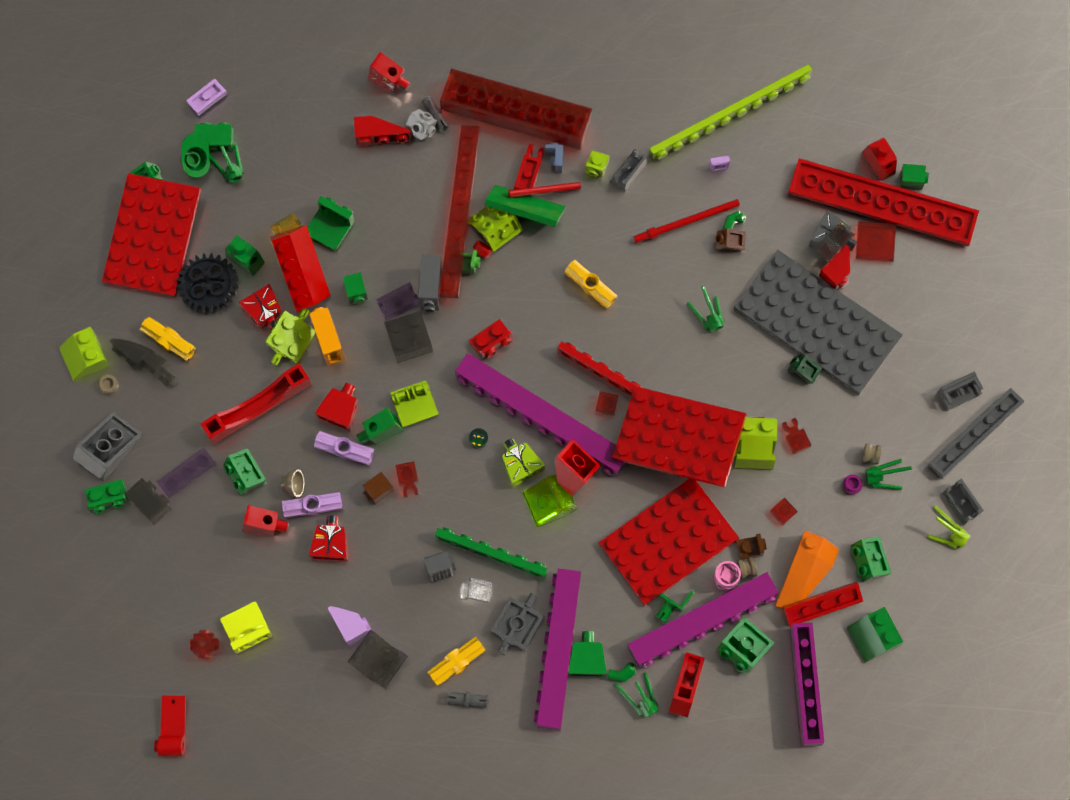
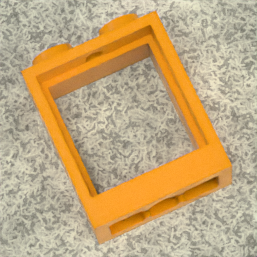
[309,307,345,366]

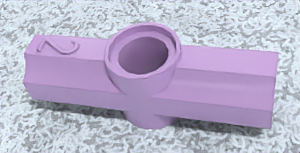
[314,431,374,466]
[282,492,343,519]

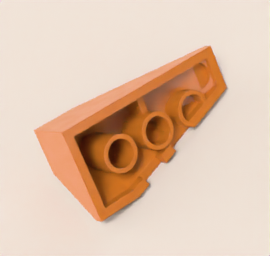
[775,530,839,610]

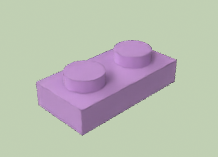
[186,79,227,116]

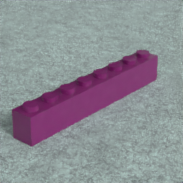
[534,568,581,731]
[627,572,779,668]

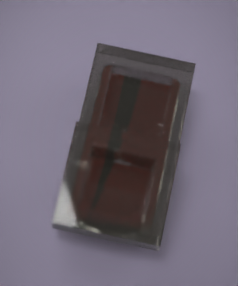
[815,222,855,262]

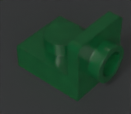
[788,355,822,384]

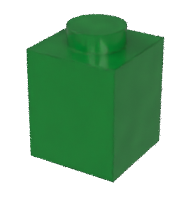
[900,164,929,190]
[343,272,368,304]

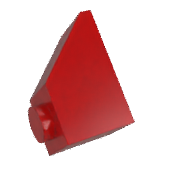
[819,245,850,289]

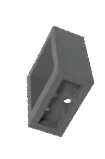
[418,254,443,313]

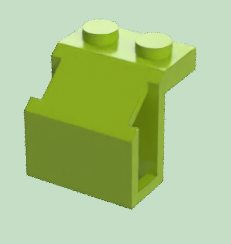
[735,417,777,469]

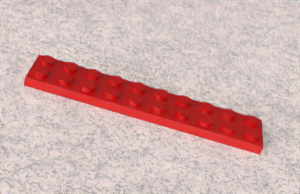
[788,158,979,247]

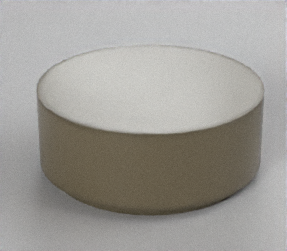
[98,374,119,395]

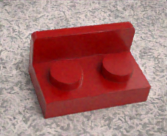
[469,319,513,360]

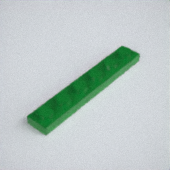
[435,527,548,579]

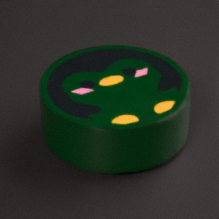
[469,428,488,448]

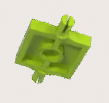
[264,309,316,366]

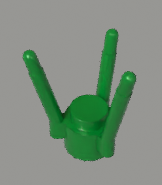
[209,144,244,183]
[687,285,725,332]
[866,459,912,490]
[614,672,659,718]

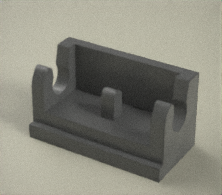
[610,149,647,192]
[938,371,983,411]
[942,478,984,525]

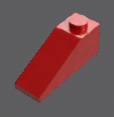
[669,652,705,718]

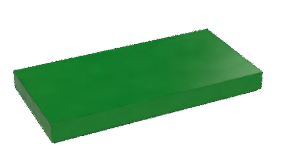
[485,185,566,227]

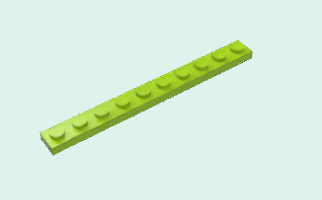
[649,64,812,161]

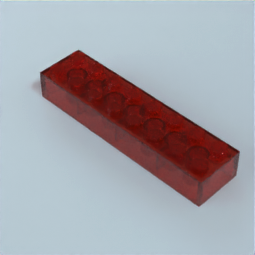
[440,68,592,150]

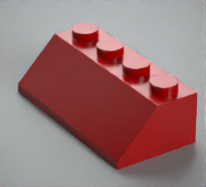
[270,225,331,312]

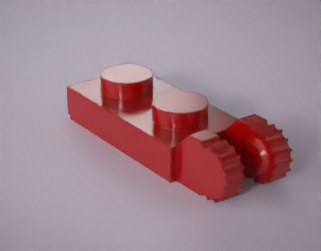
[514,144,545,190]

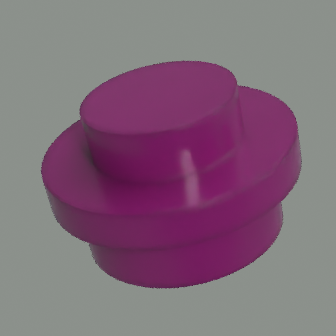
[843,475,863,494]

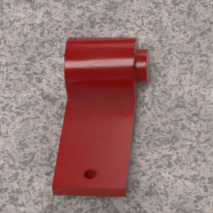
[154,695,186,756]

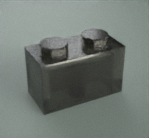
[125,478,171,525]

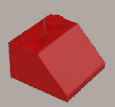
[555,439,601,496]

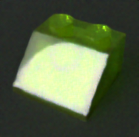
[523,475,578,527]

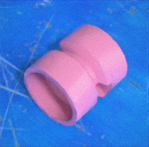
[713,561,741,591]

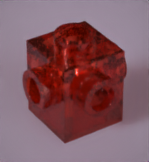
[190,630,220,659]

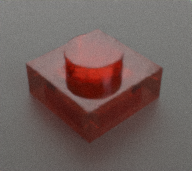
[596,391,619,415]
[770,497,798,525]

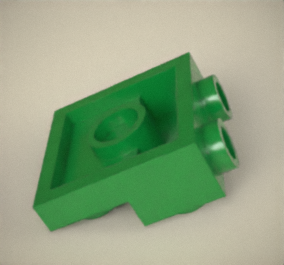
[717,617,775,674]

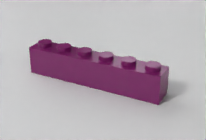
[790,623,825,747]

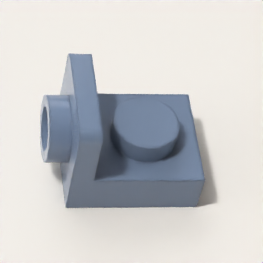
[544,143,564,173]

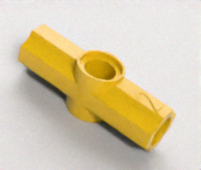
[564,260,617,309]
[139,317,196,361]
[428,637,486,686]

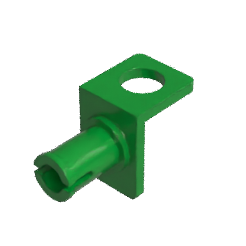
[655,590,695,623]

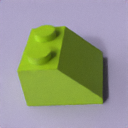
[59,326,109,381]

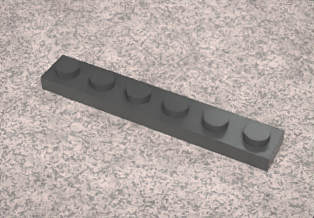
[929,388,1024,479]

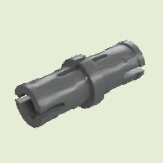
[421,96,449,132]
[447,691,488,708]

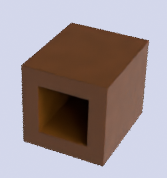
[363,472,394,505]

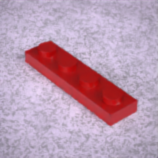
[783,582,864,627]

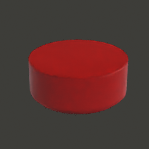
[473,241,492,258]

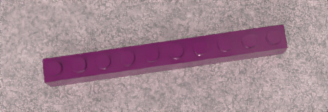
[455,353,625,477]

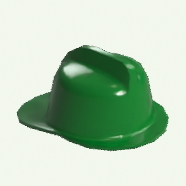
[180,133,210,178]

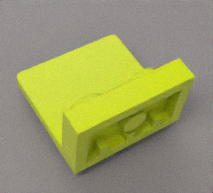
[220,602,272,654]

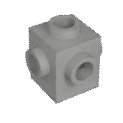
[404,109,437,140]

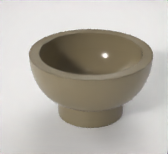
[281,469,305,497]

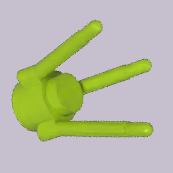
[928,506,970,549]

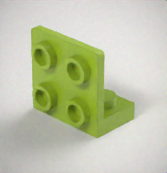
[468,206,523,252]

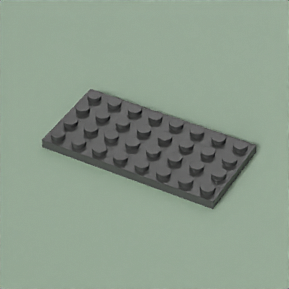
[734,250,903,395]

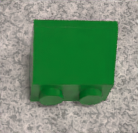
[847,607,903,663]

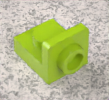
[585,150,609,178]

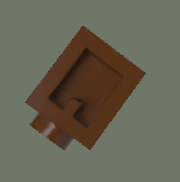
[715,229,746,251]
[736,534,767,560]

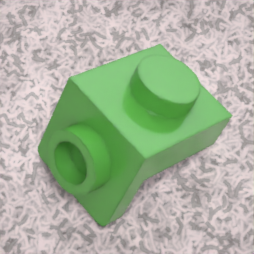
[452,250,481,274]

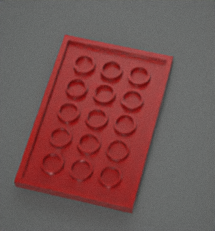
[102,173,201,297]
[612,386,747,488]
[599,479,739,606]

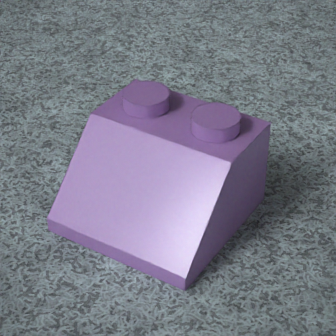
[328,606,371,649]

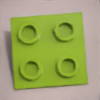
[390,380,439,427]

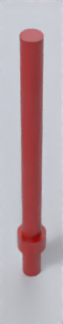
[633,199,740,243]

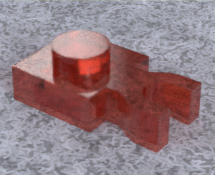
[782,417,812,455]
[395,461,419,498]

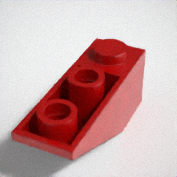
[354,116,412,146]

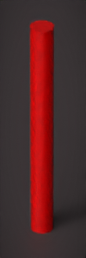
[508,182,581,198]

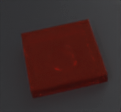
[856,221,896,262]

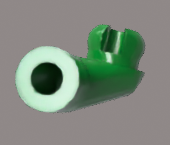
[722,211,746,230]
[608,662,636,682]

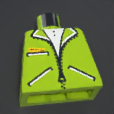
[502,438,545,488]

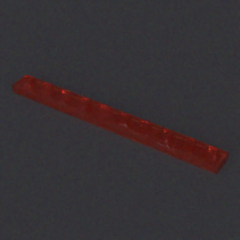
[439,125,480,298]

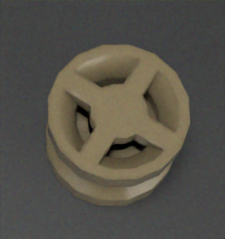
[862,443,882,465]
[737,557,757,580]

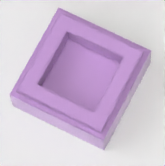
[709,155,730,172]

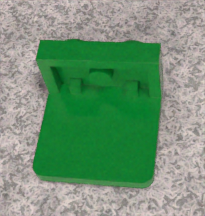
[307,196,355,250]

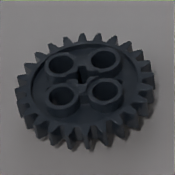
[177,253,239,313]

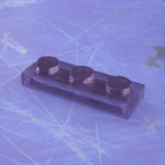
[157,448,216,498]

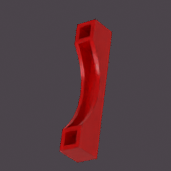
[200,363,312,445]

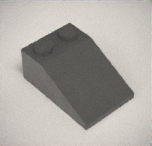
[73,412,143,481]

